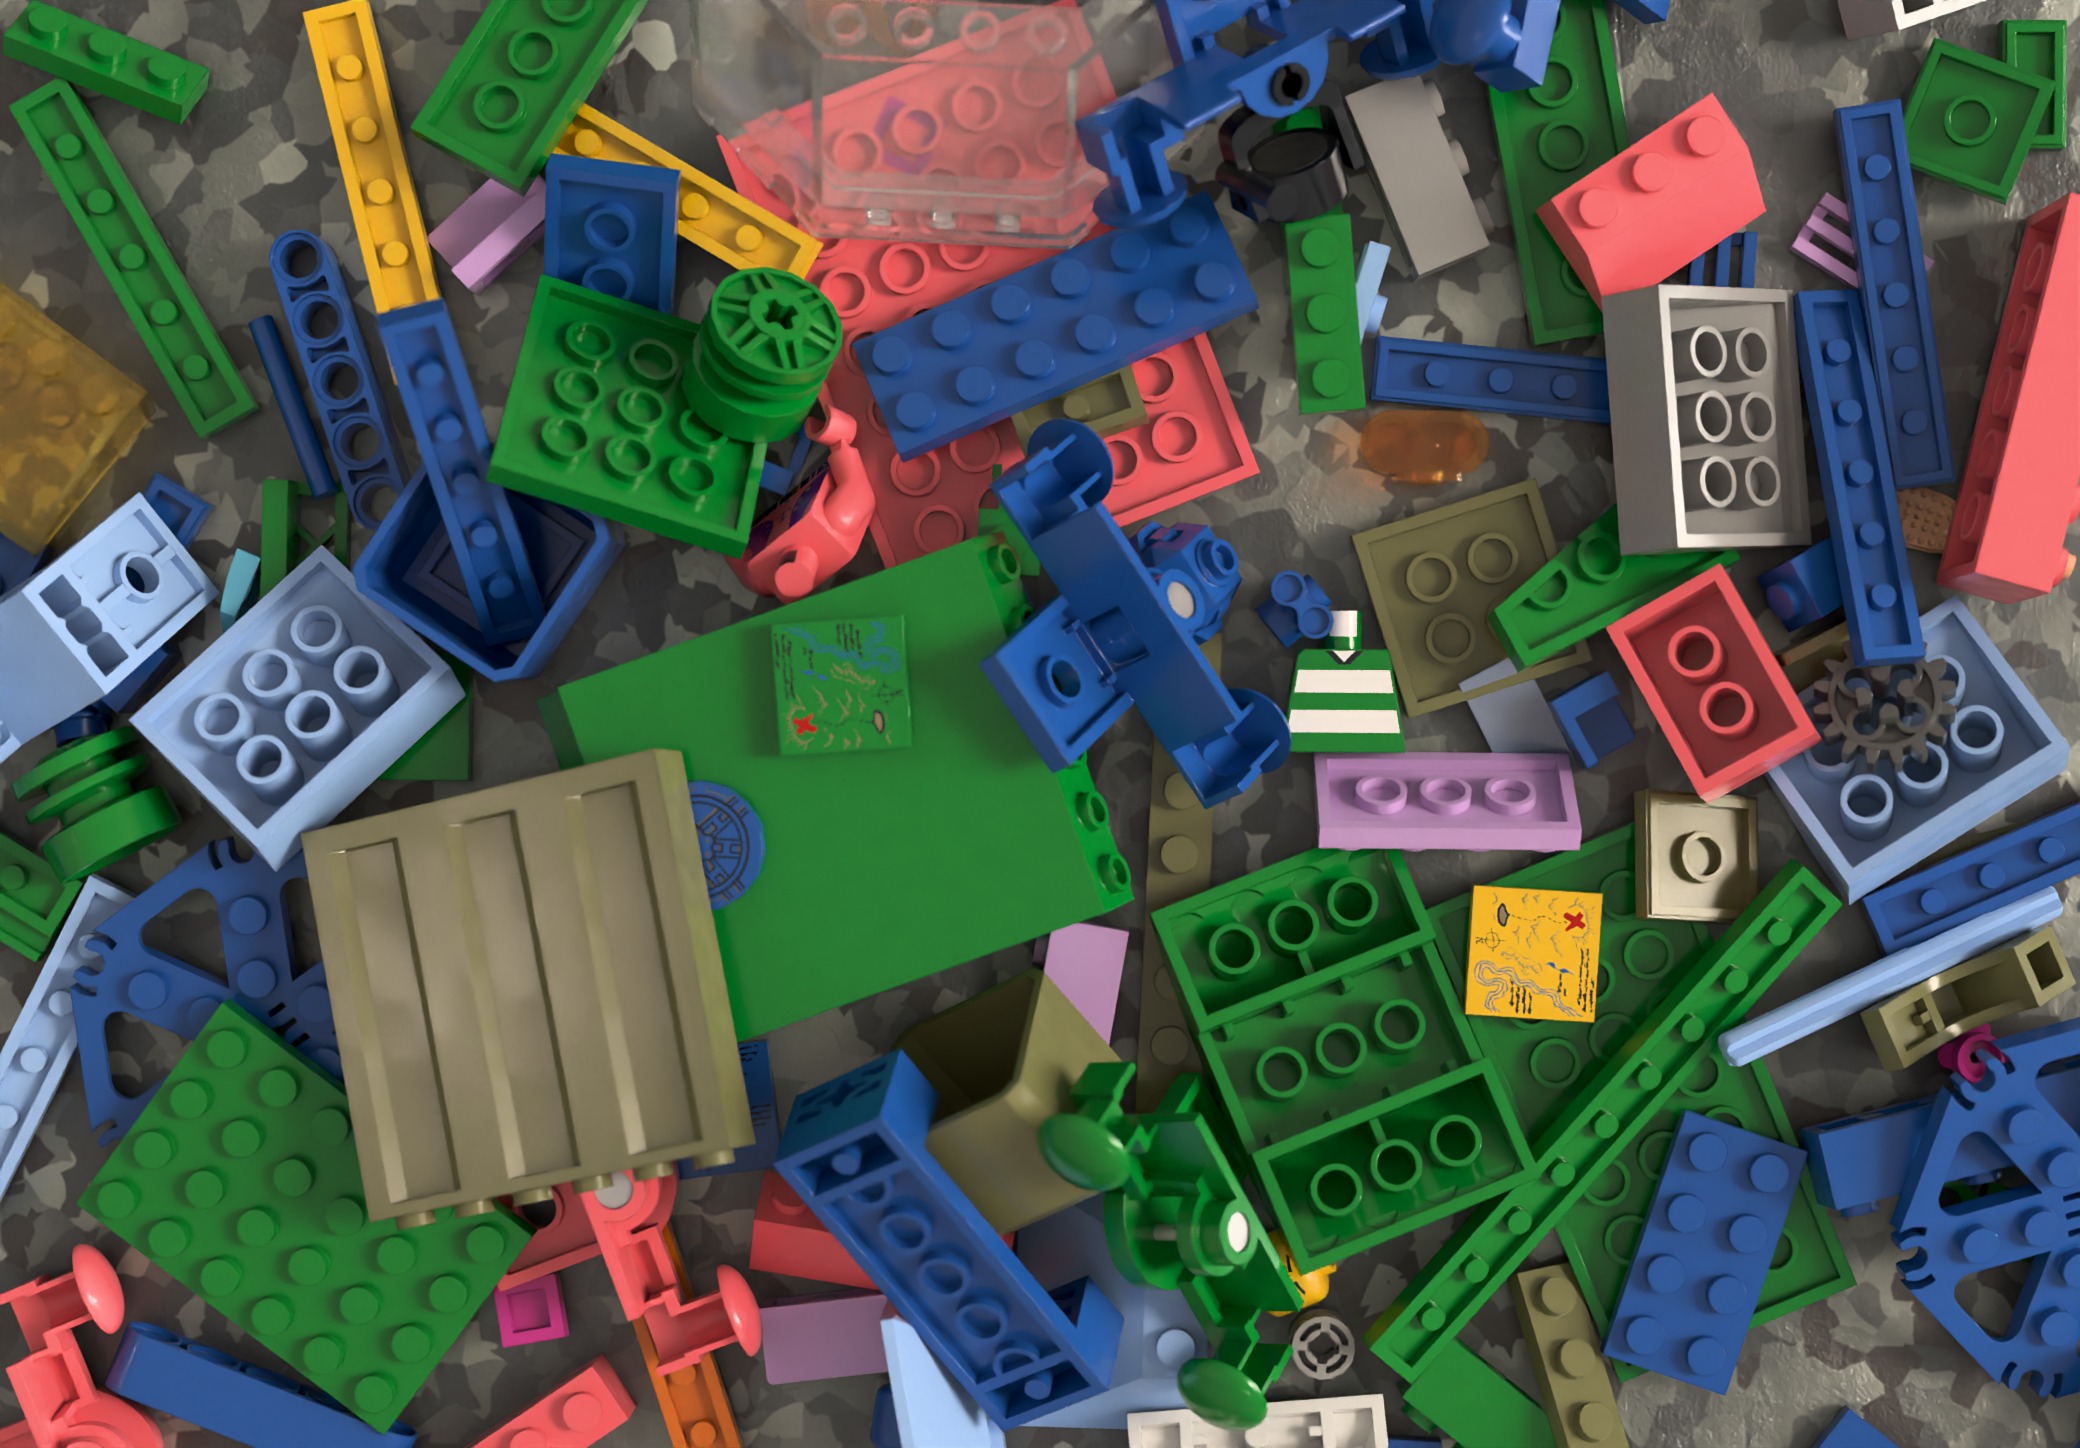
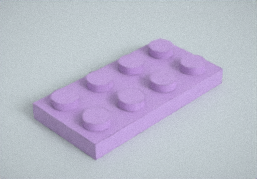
[1313,752,1582,853]

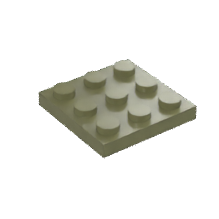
[1350,478,1593,719]

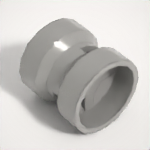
[1288,1306,1355,1380]

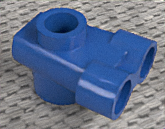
[1254,570,1334,649]

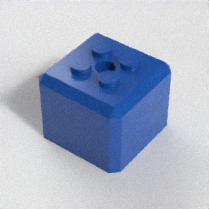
[352,435,626,682]

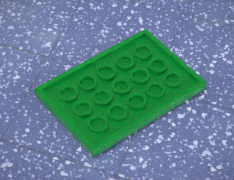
[76,998,538,1435]

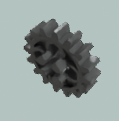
[1813,640,1956,773]

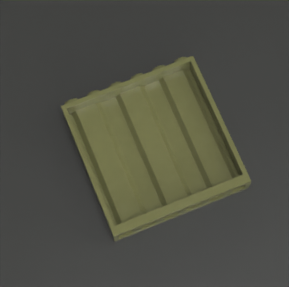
[300,748,756,1230]

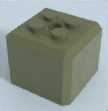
[888,967,1122,1237]

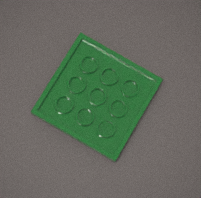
[485,274,768,559]

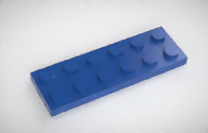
[852,190,1259,463]

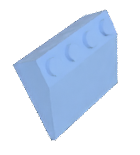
[129,545,466,872]
[1763,594,2070,905]

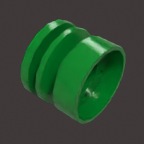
[681,267,842,444]
[10,726,184,885]

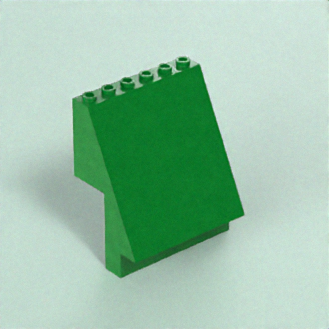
[536,530,1134,1043]

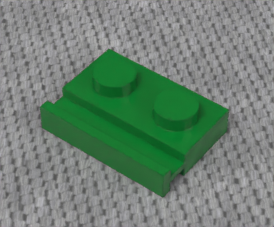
[0,828,87,962]

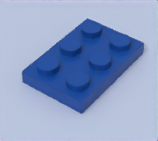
[543,153,681,315]

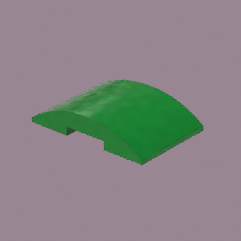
[1149,847,1541,1276]

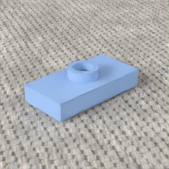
[1355,241,1391,343]

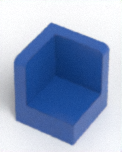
[1545,671,1635,770]

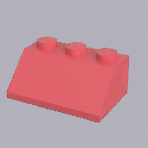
[1535,93,1766,314]

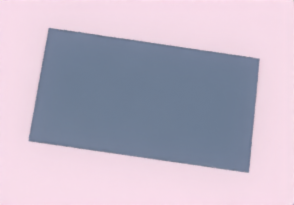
[1458,657,1570,753]

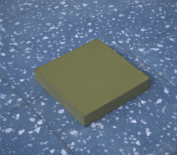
[1634,789,1759,925]

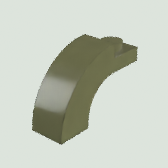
[1860,925,2076,1073]

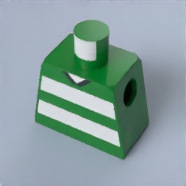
[1284,611,1405,753]

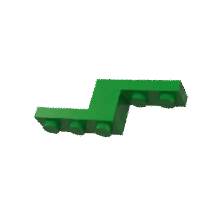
[1271,105,1366,416]

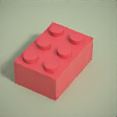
[1605,563,1823,804]

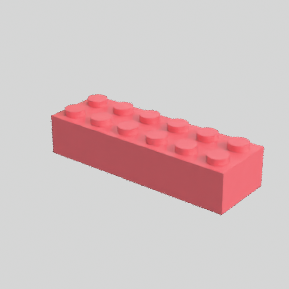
[1935,192,2080,605]

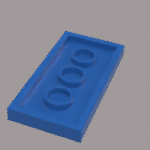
[1600,1108,1809,1396]

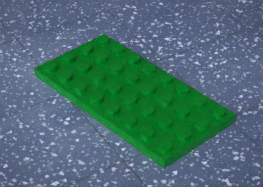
[1425,820,1857,1383]

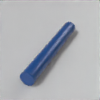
[248,315,338,500]

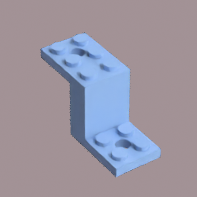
[0,492,220,764]

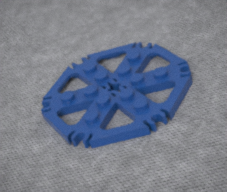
[70,836,345,1148]
[1890,1017,2080,1399]

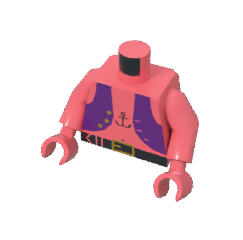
[722,404,878,605]

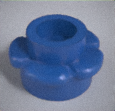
[49,704,113,748]

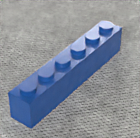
[1800,1057,2080,1217]

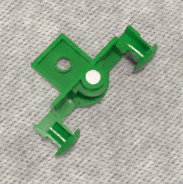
[1037,1061,1304,1431]

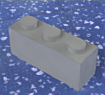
[1342,75,1494,282]

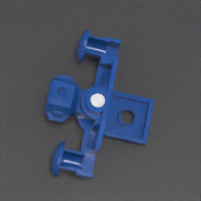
[978,418,1292,810]

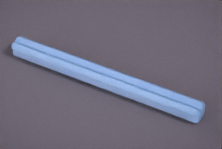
[1718,886,2063,1067]

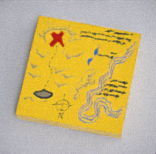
[1463,884,1603,1023]

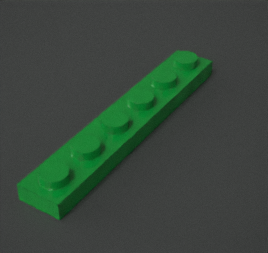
[8,77,260,440]

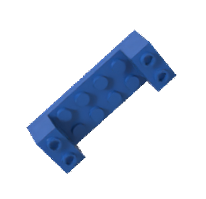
[772,1048,1124,1432]

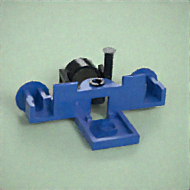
[1074,0,1443,229]

